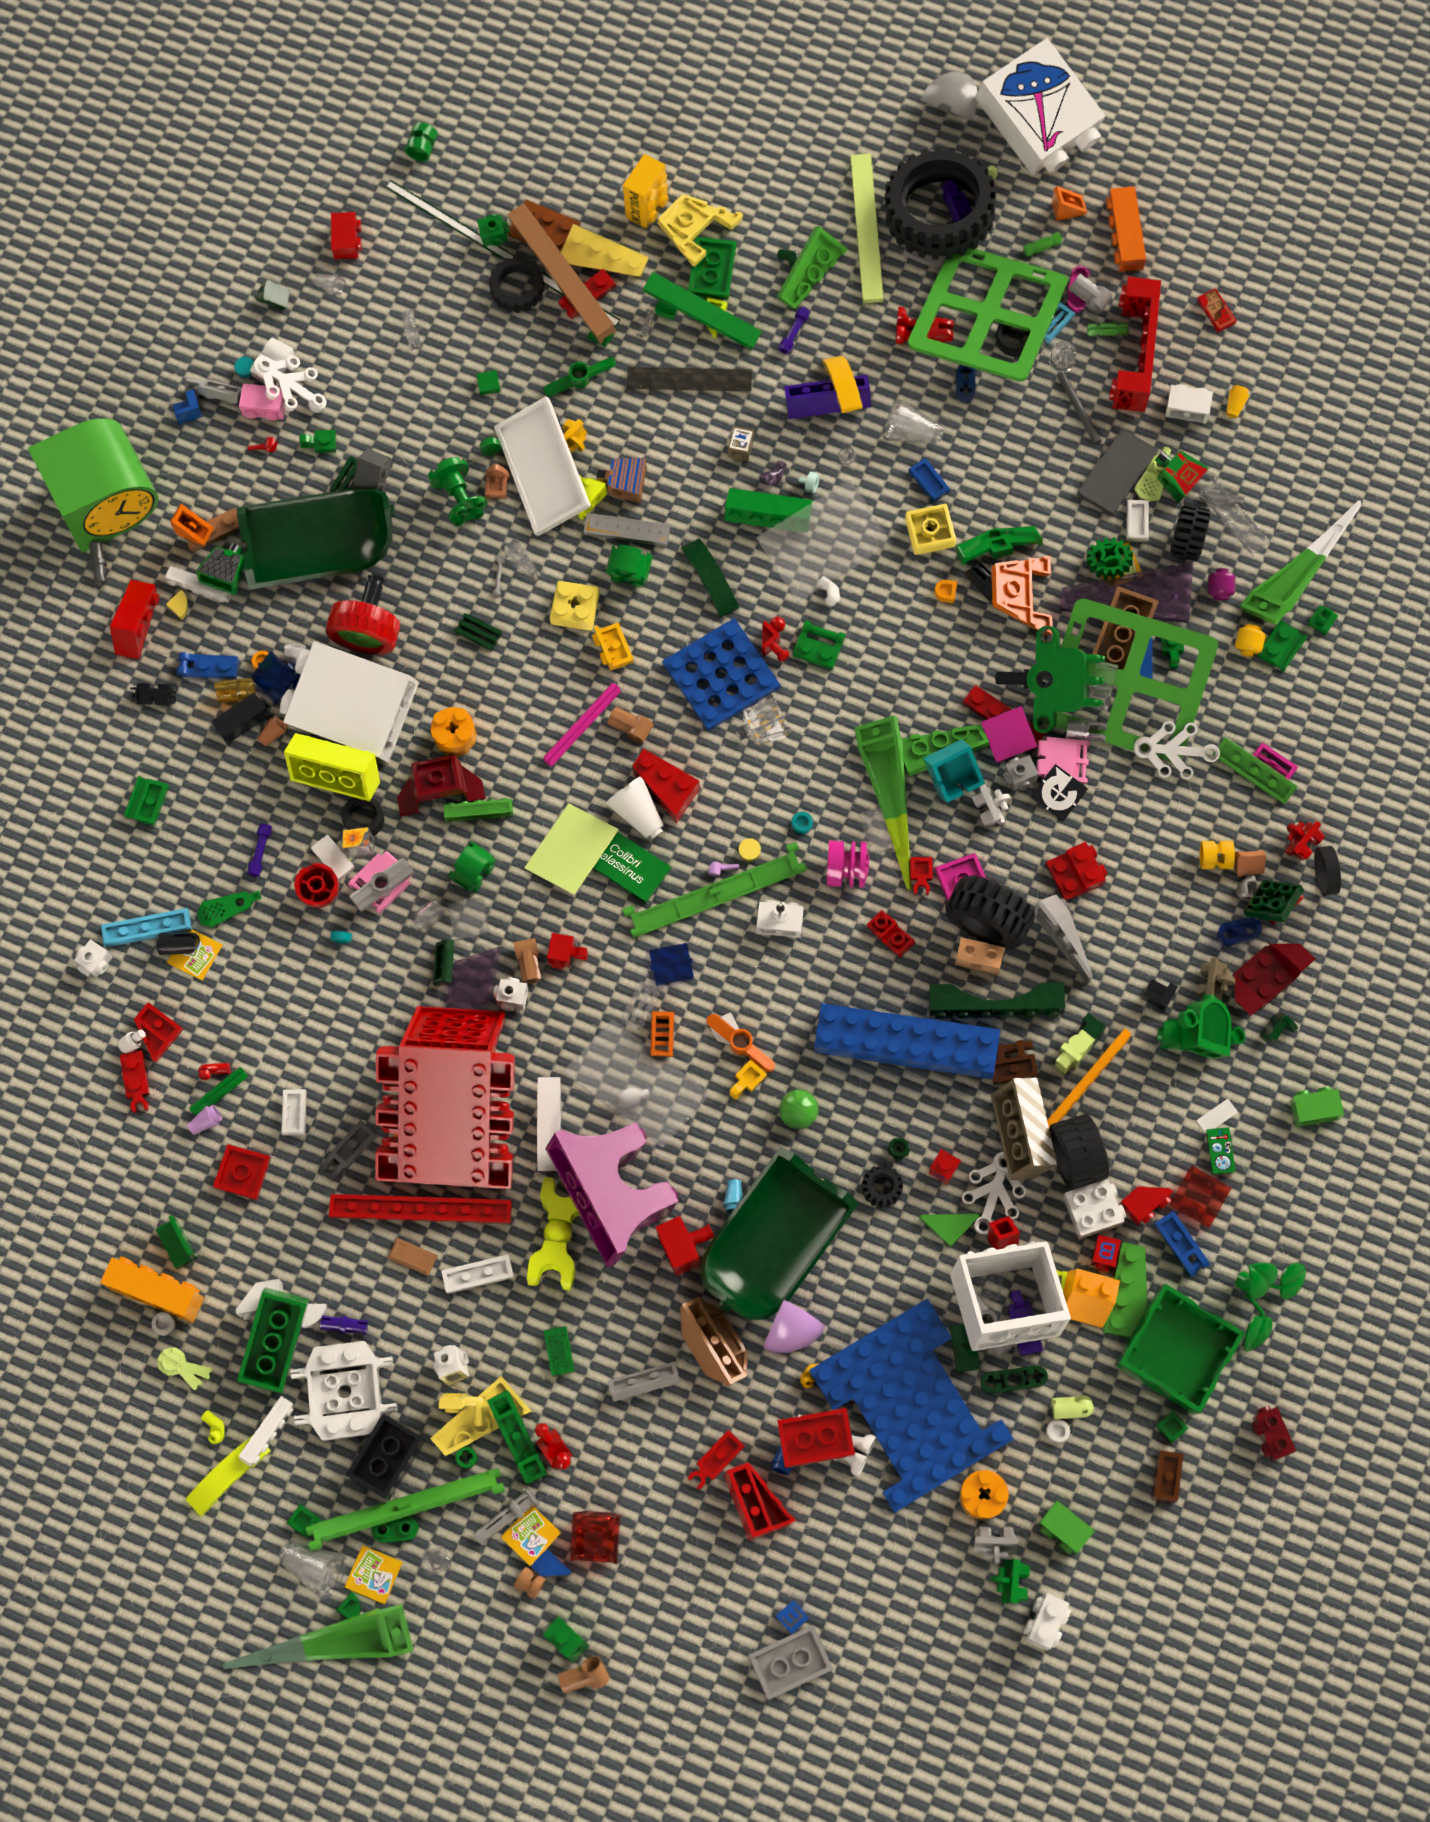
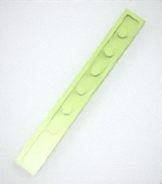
[850,154,884,303]

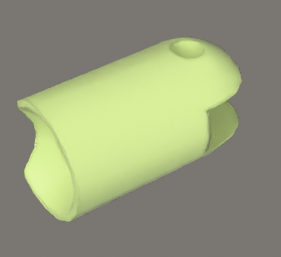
[1052,1395,1094,1419]

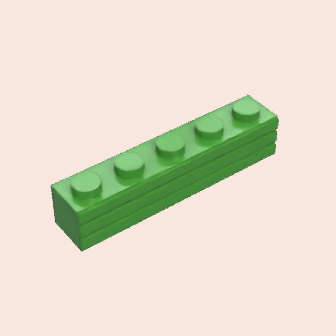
[443,798,513,822]

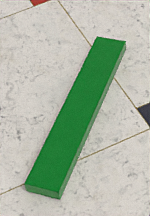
[642,272,762,350]

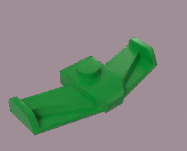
[956,526,1043,565]

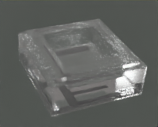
[421,1545,452,1576]

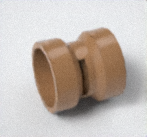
[514,1567,546,1600]

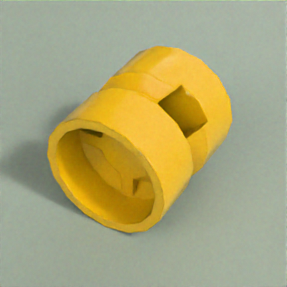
[1199,841,1235,869]

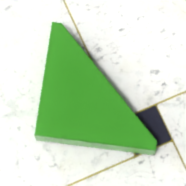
[920,1214,980,1248]

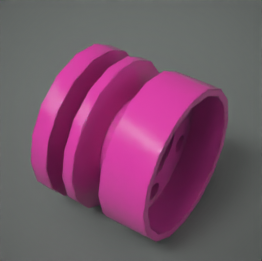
[827,840,869,888]

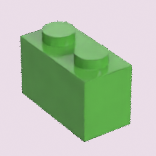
[1290,1087,1344,1127]
[1038,1501,1095,1555]

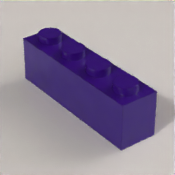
[784,375,871,419]

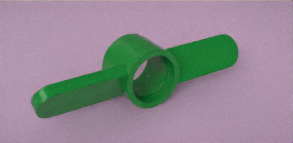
[543,357,616,396]

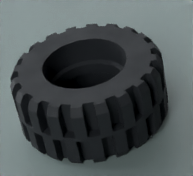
[945,875,1035,949]

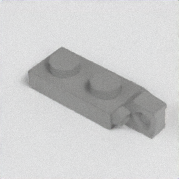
[185,377,242,404]

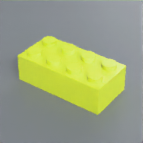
[284,733,380,801]

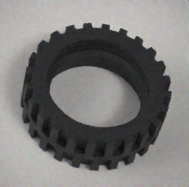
[885,147,996,260]

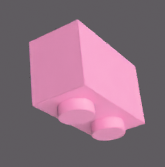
[239,384,285,421]

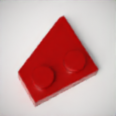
[134,1002,184,1063]

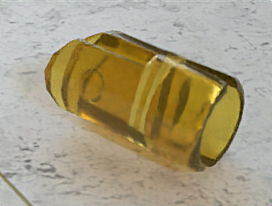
[214,678,256,703]

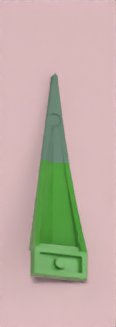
[222,1604,413,1669]

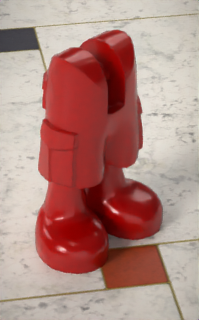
[895,307,954,344]

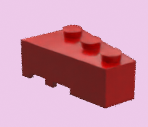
[110,580,159,659]

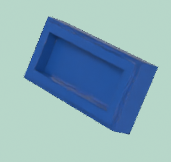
[908,458,950,503]

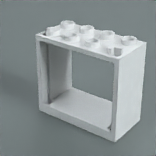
[950,1241,1071,1351]

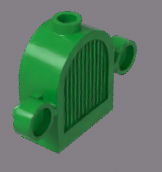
[1178,994,1245,1059]

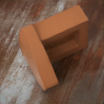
[485,464,510,499]
[1234,850,1266,877]

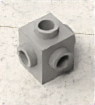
[1003,755,1039,791]

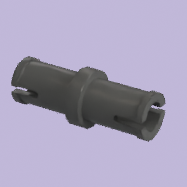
[88,542,108,586]

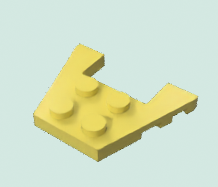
[657,194,743,267]

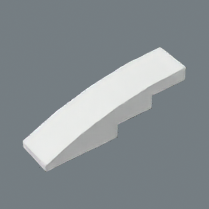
[537,1077,561,1171]

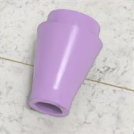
[187,1105,222,1135]

